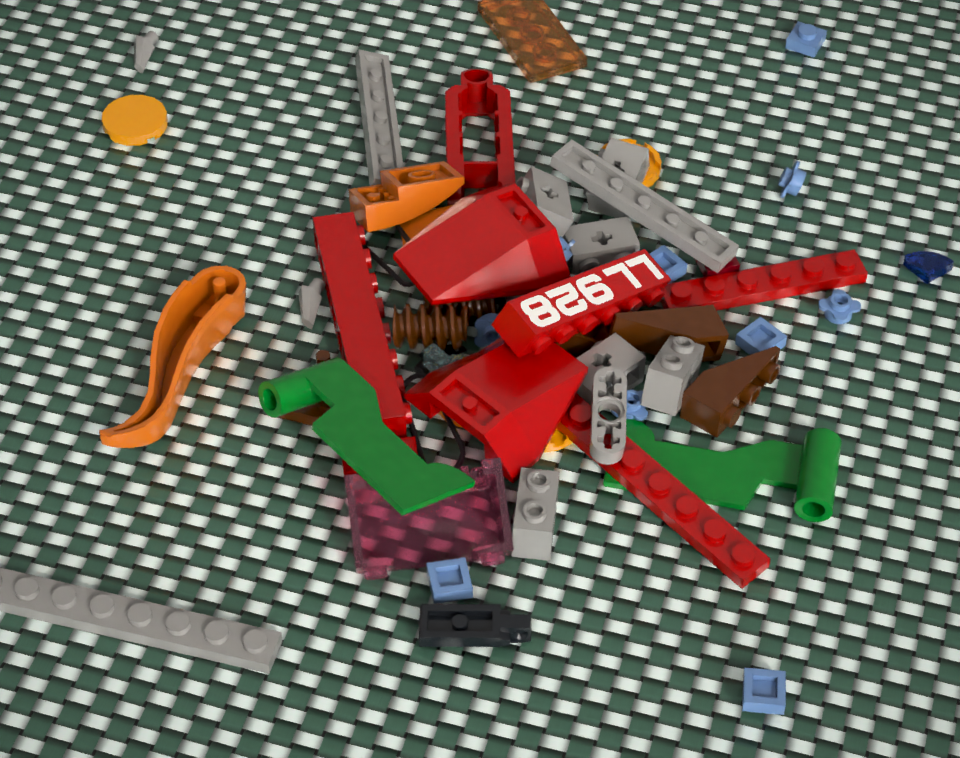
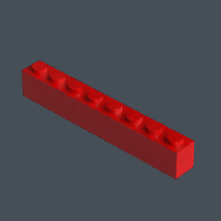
[312,212,412,438]

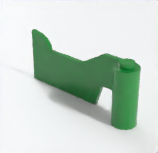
[258,357,475,516]
[603,419,842,522]

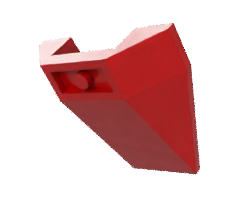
[393,183,571,305]
[404,341,588,483]

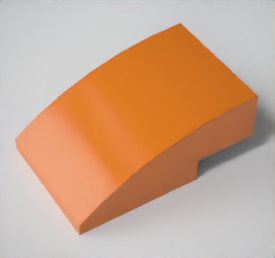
[348,161,465,232]

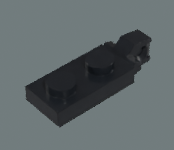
[419,604,532,647]

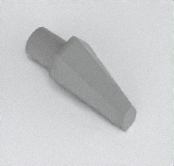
[134,31,159,74]
[298,278,325,330]

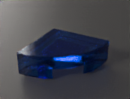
[903,251,954,284]

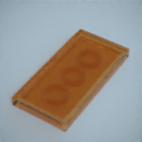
[478,0,587,83]

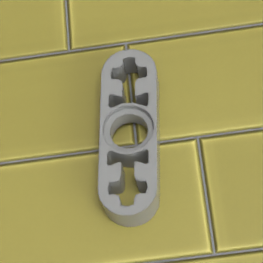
[589,366,627,465]

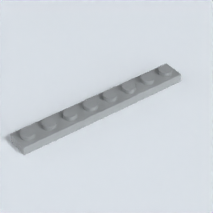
[0,568,282,674]

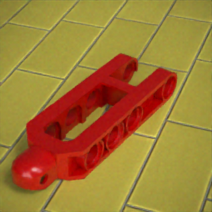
[445,69,515,206]

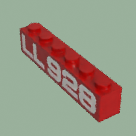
[491,249,671,358]

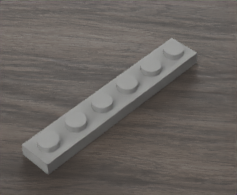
[355,49,404,186]
[550,139,739,273]

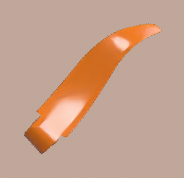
[99,266,246,448]

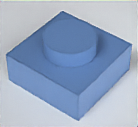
[785,21,827,58]
[649,245,688,284]
[735,317,787,355]
[426,557,473,604]
[742,667,786,715]

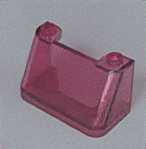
[343,458,514,580]

